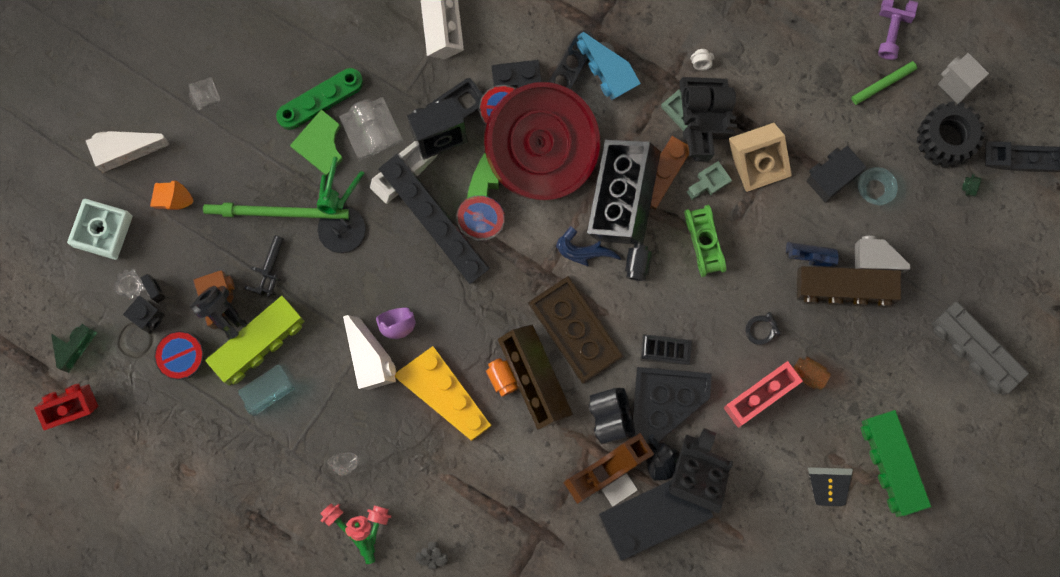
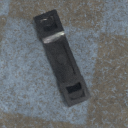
[985,141,1060,172]

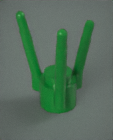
[317,157,364,215]

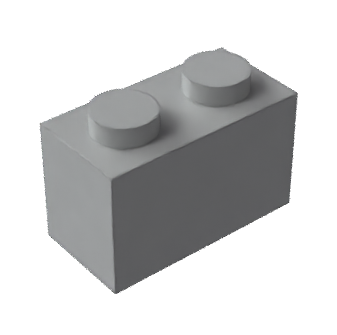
[938,53,989,104]

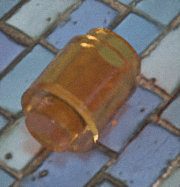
[793,356,831,390]

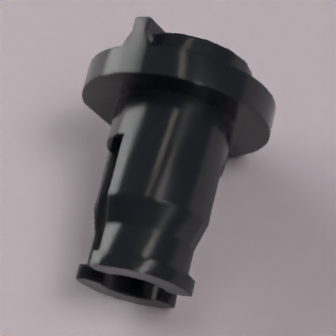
[190,286,247,339]

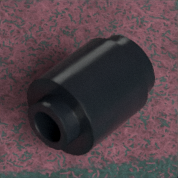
[625,244,653,281]

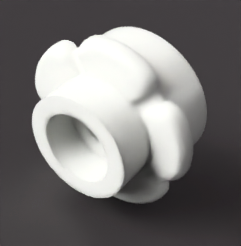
[691,49,714,70]

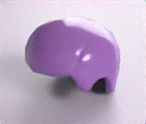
[376,307,416,339]

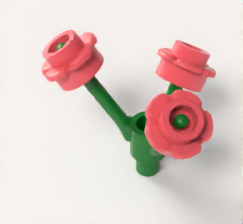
[321,503,391,564]

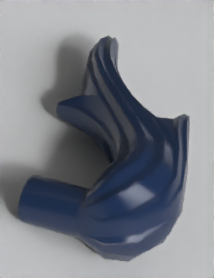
[556,226,621,267]

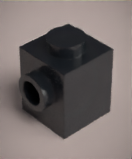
[123,295,165,334]

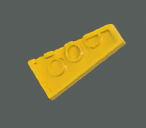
[395,346,491,441]

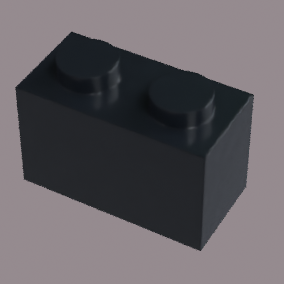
[806,145,866,203]

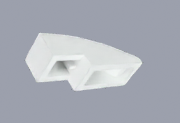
[370,141,438,204]

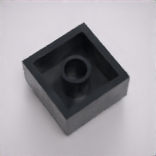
[407,97,468,160]

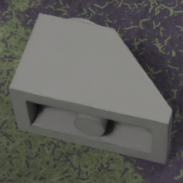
[855,236,910,274]

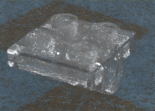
[339,97,403,161]

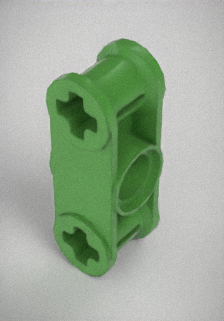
[684,205,726,277]

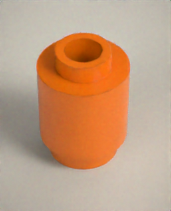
[486,358,519,397]

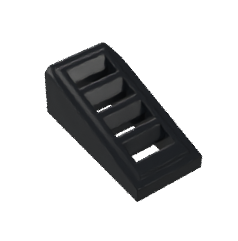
[640,334,692,365]

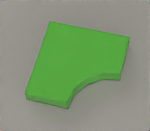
[290,110,343,177]

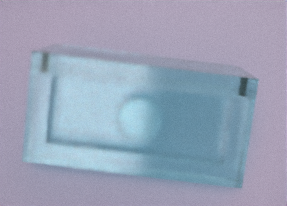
[238,365,295,416]

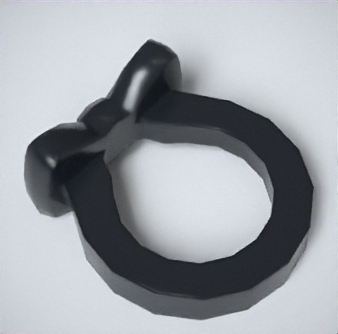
[745,312,781,345]

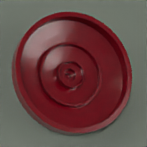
[484,82,600,200]

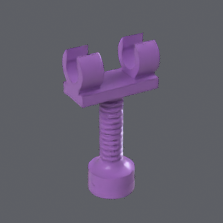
[878,0,918,60]

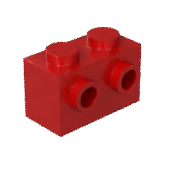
[34,383,98,430]

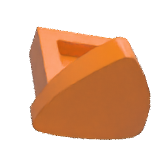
[150,181,193,210]

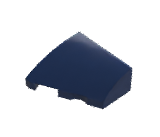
[786,242,839,268]

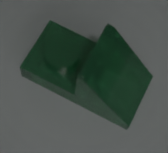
[51,324,97,373]

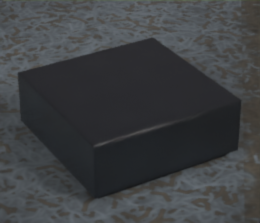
[140,274,165,303]

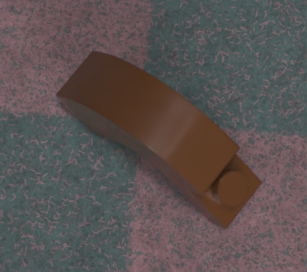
[564,433,654,504]

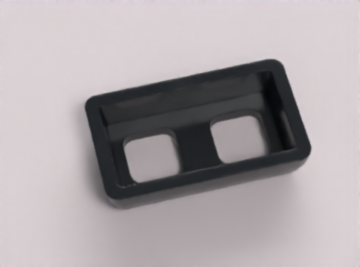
[426,78,484,119]

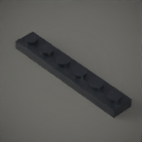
[378,153,490,284]

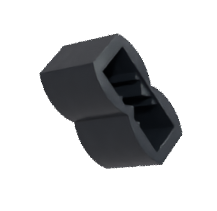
[589,388,635,444]

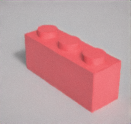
[724,361,803,428]

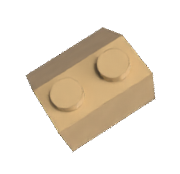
[729,123,792,192]

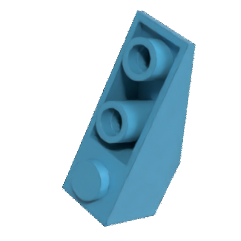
[577,32,641,100]

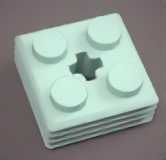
[67,199,133,260]

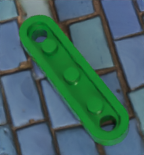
[276,68,363,130]

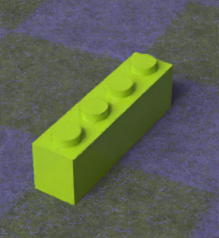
[205,296,305,386]

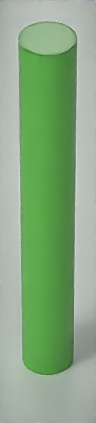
[851,61,917,105]

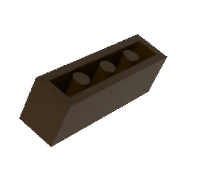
[797,266,901,308]
[497,324,573,430]

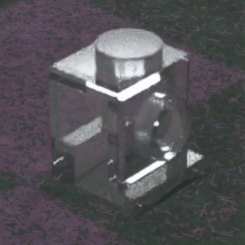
[188,77,220,110]

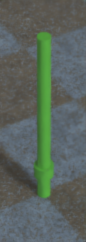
[203,203,349,219]

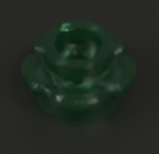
[962,174,982,197]

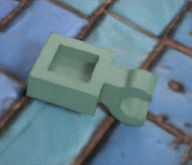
[687,161,732,200]

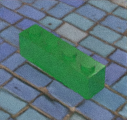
[861,410,931,517]

